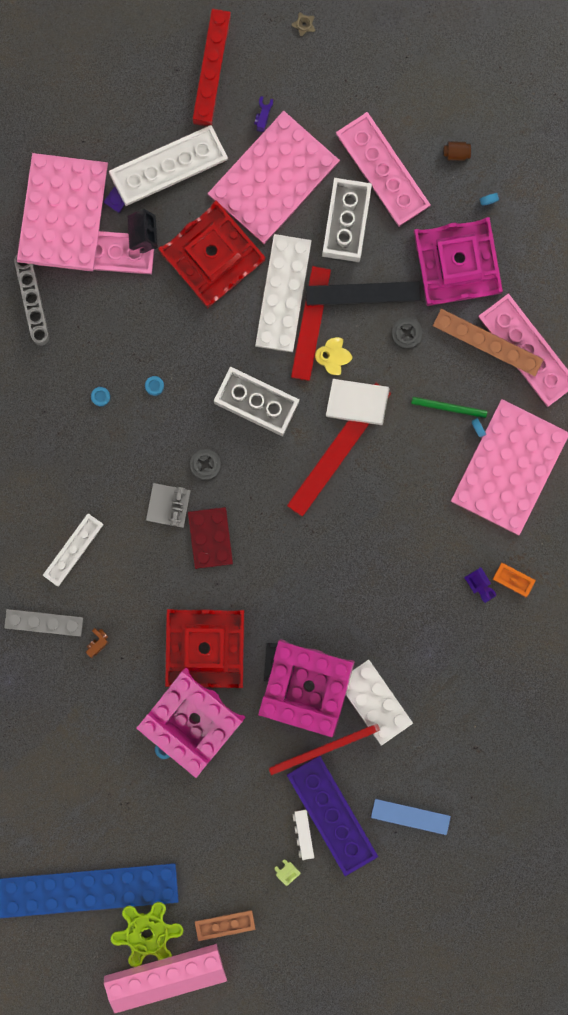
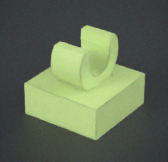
[275,860,301,886]

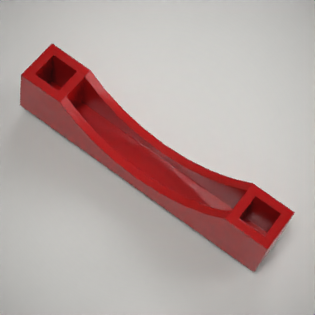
[193,9,231,127]

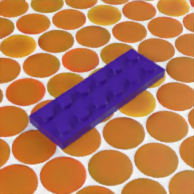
[287,756,378,876]

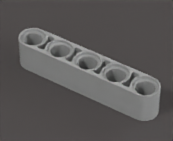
[14,254,49,346]

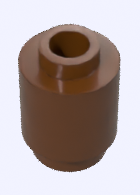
[443,141,471,161]

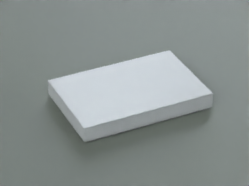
[326,379,389,425]

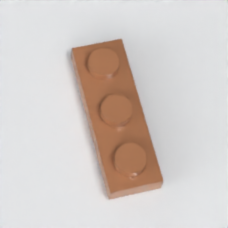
[195,910,256,941]

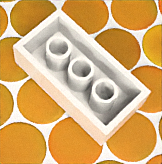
[322,178,372,262]
[214,367,300,437]
[346,660,413,746]

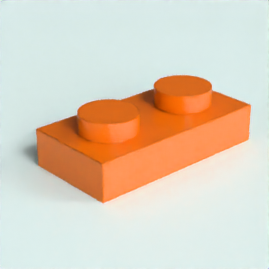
[492,562,536,598]

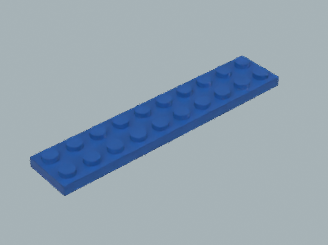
[0,863,179,918]

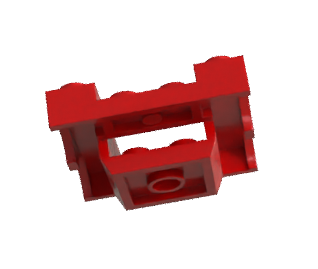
[158,200,266,309]
[165,609,244,688]

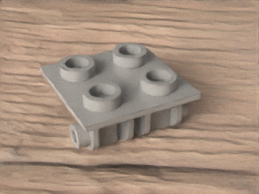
[146,483,191,528]

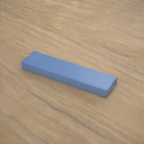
[371,799,451,835]

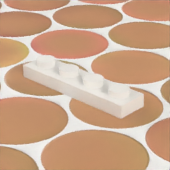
[43,513,104,587]

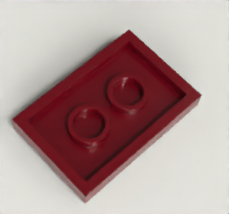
[188,507,233,569]

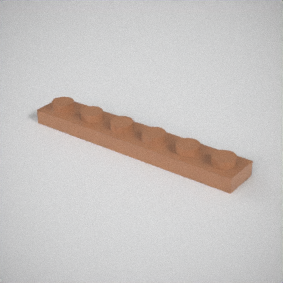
[433,309,544,376]

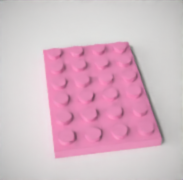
[208,111,340,245]
[17,153,108,272]
[450,399,568,536]

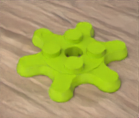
[111,902,183,967]

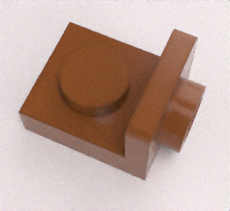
[86,628,109,659]

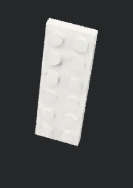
[109,125,228,206]
[255,234,311,353]

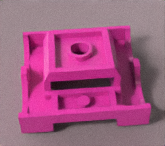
[414,217,503,306]
[258,639,355,737]
[136,668,246,778]

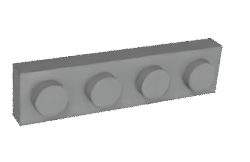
[4,609,84,637]

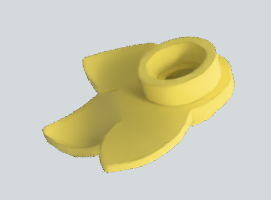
[315,337,353,375]

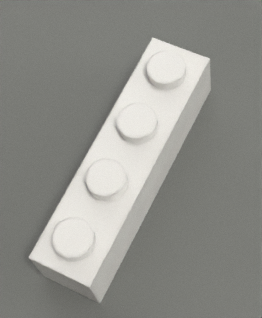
[292,809,314,860]

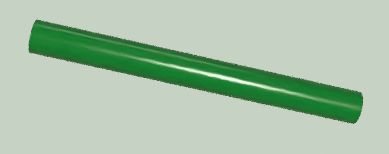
[411,397,487,418]

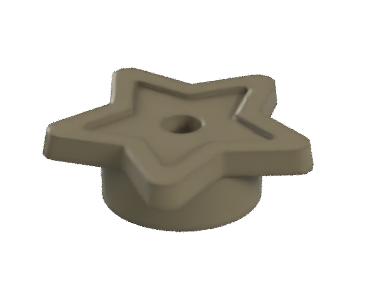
[292,12,315,37]

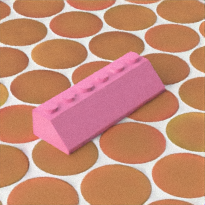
[104,944,227,1013]

